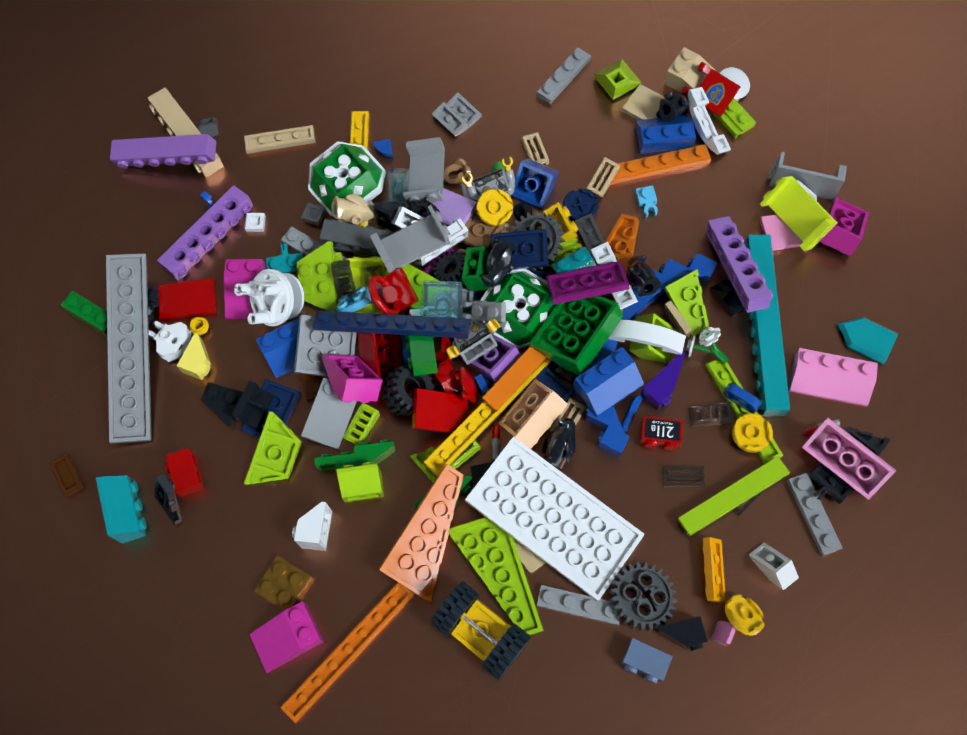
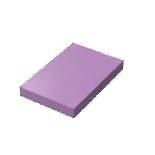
[420,188,477,227]

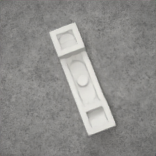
[688,87,731,155]
[591,242,638,309]
[608,320,686,355]

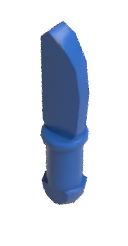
[621,395,643,432]

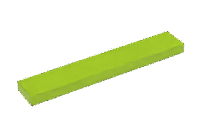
[706,359,784,464]
[678,456,790,537]

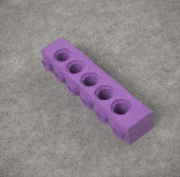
[157,185,253,281]
[706,216,773,313]

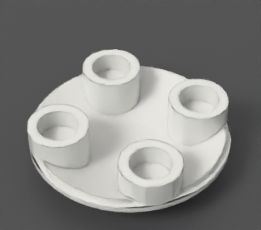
[720,67,750,101]

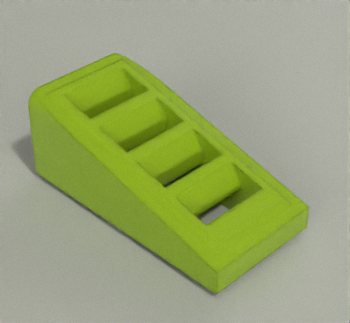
[343,402,380,445]

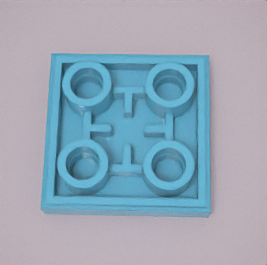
[336,286,372,312]

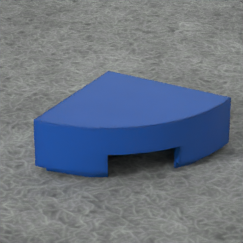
[373,139,393,157]
[200,191,215,208]

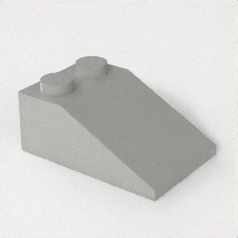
[301,378,357,450]

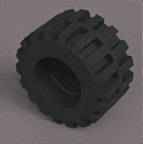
[381,364,435,416]

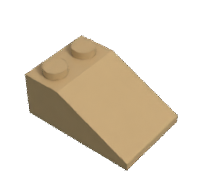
[664,47,716,93]

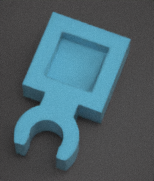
[635,186,658,218]

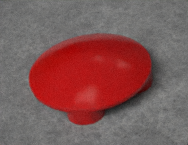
[455,366,478,403]

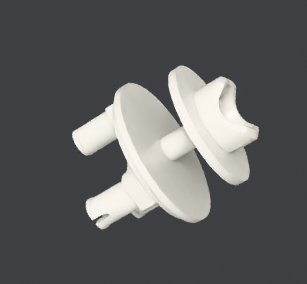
[234,269,304,326]

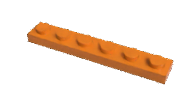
[604,144,711,185]

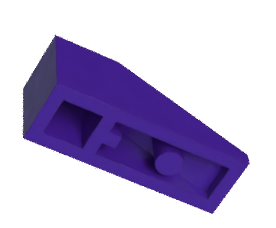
[640,351,685,410]

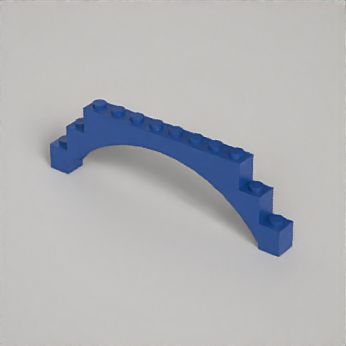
[572,253,718,458]

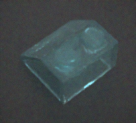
[419,281,462,318]

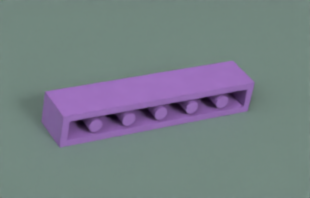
[110,134,217,168]

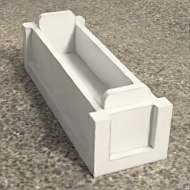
[418,219,468,266]

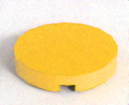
[476,189,513,226]
[732,413,773,453]
[725,594,765,636]

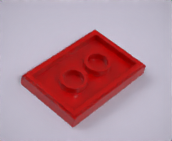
[158,278,217,321]
[412,388,468,434]

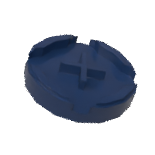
[563,189,599,222]

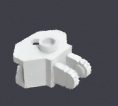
[149,321,192,362]

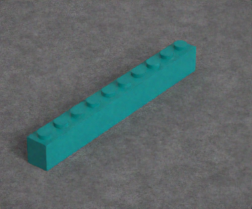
[744,235,790,416]

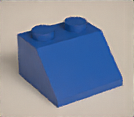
[512,158,559,208]

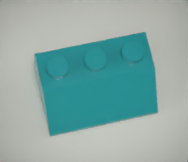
[96,475,147,544]

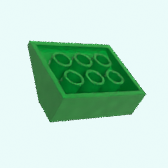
[529,296,623,375]

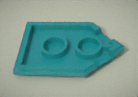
[837,316,898,365]

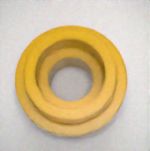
[189,317,209,335]

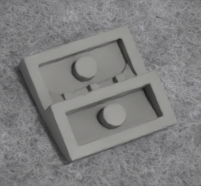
[432,92,482,137]

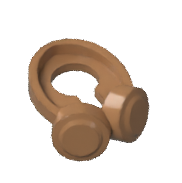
[444,158,471,186]

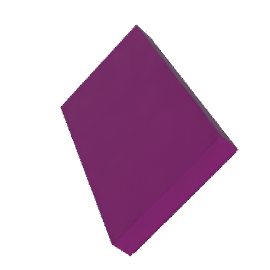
[546,261,630,305]

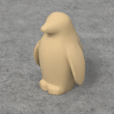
[331,194,375,224]

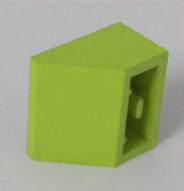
[337,462,384,502]

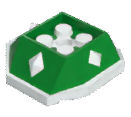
[308,141,386,216]
[480,269,557,350]

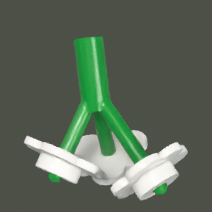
[685,327,729,365]

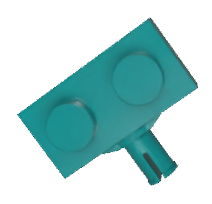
[266,244,304,274]

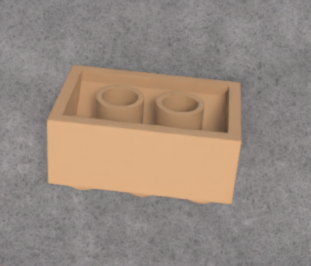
[498,379,568,449]

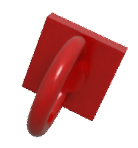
[368,267,419,315]

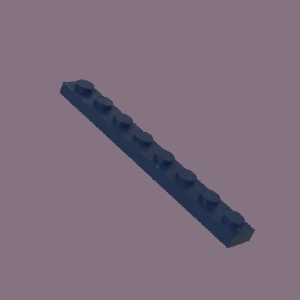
[313,310,471,339]

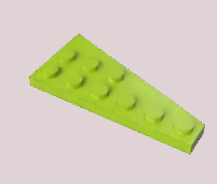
[449,517,543,635]

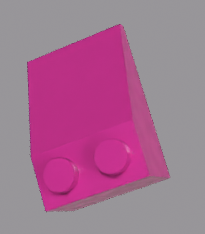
[820,197,870,256]
[224,259,267,319]
[322,354,383,403]
[249,601,324,673]

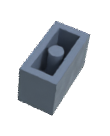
[621,638,673,684]

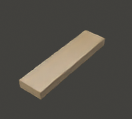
[244,125,316,154]

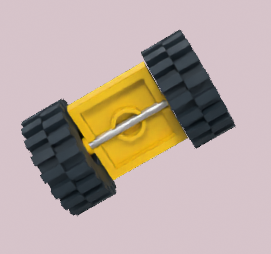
[430,581,531,681]

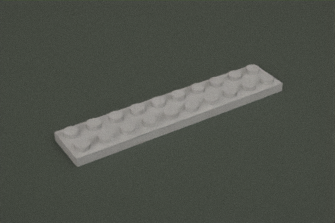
[106,254,152,444]

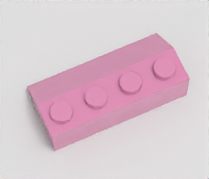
[789,348,878,407]
[802,418,896,500]

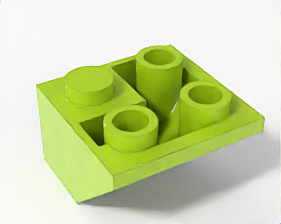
[594,59,642,100]

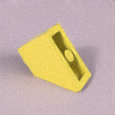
[177,333,211,380]

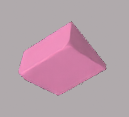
[711,621,736,646]

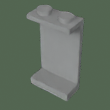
[403,137,445,205]
[768,152,847,200]
[370,205,450,274]

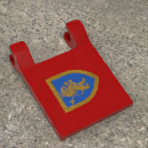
[682,62,741,117]

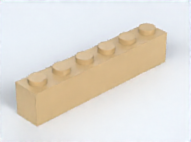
[148,87,224,178]

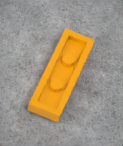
[702,537,726,603]

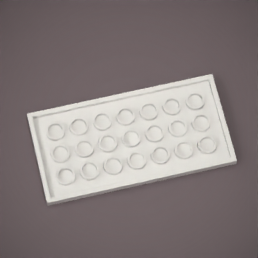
[465,436,644,601]

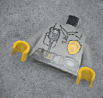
[460,156,515,202]
[445,318,501,365]

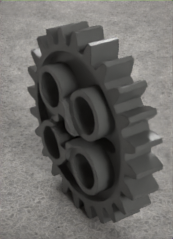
[510,211,565,271]
[609,562,677,631]

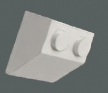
[292,502,332,551]

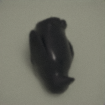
[656,91,689,122]
[481,238,516,287]
[627,255,661,297]
[542,418,576,470]

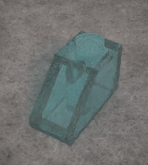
[388,168,409,209]

